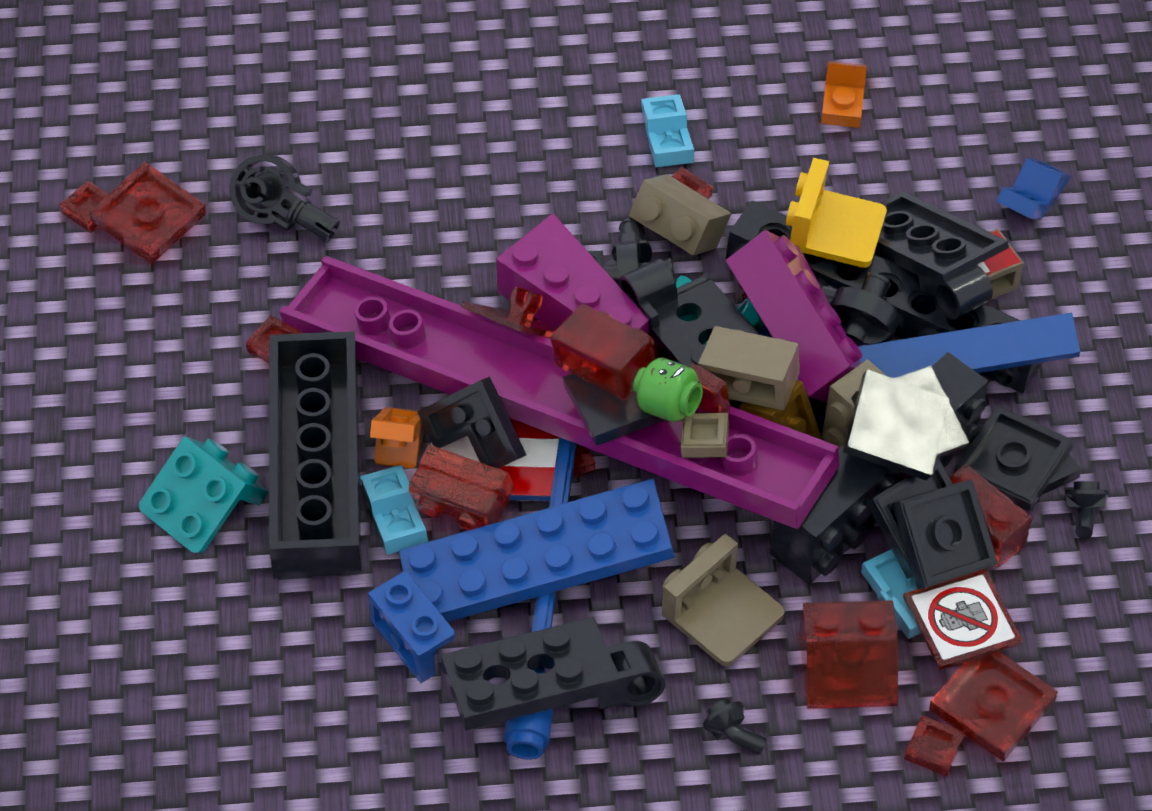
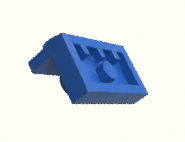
[368,572,455,684]

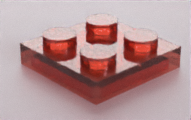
[90,162,206,264]
[929,646,1058,762]

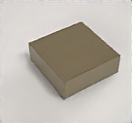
[681,413,729,458]

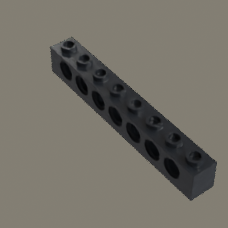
[725,201,1041,393]

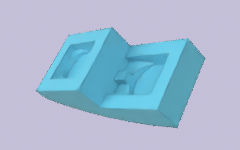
[641,94,694,167]
[360,465,428,555]

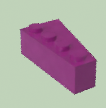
[496,213,649,360]
[726,230,863,403]

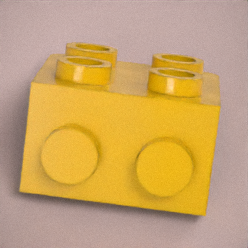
[785,158,887,268]

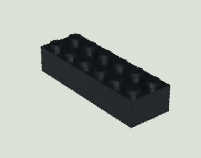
[269,331,362,578]
[770,352,988,585]

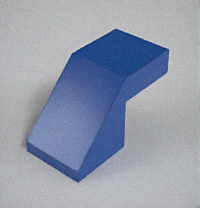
[996,158,1072,219]

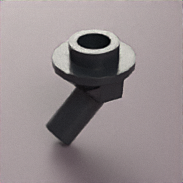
[1065,481,1109,539]
[703,699,766,755]

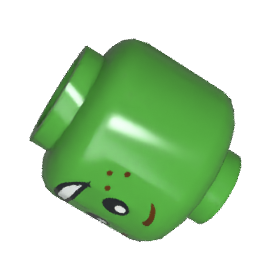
[633,358,703,422]

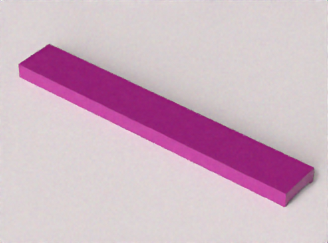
[279,255,840,529]

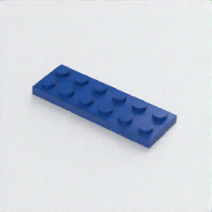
[399,478,675,622]

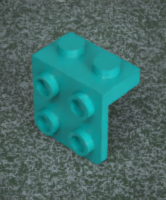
[139,436,269,554]

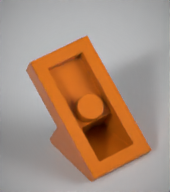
[821,61,867,128]
[370,407,425,469]

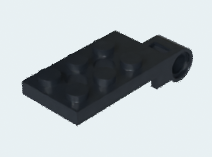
[441,617,665,731]

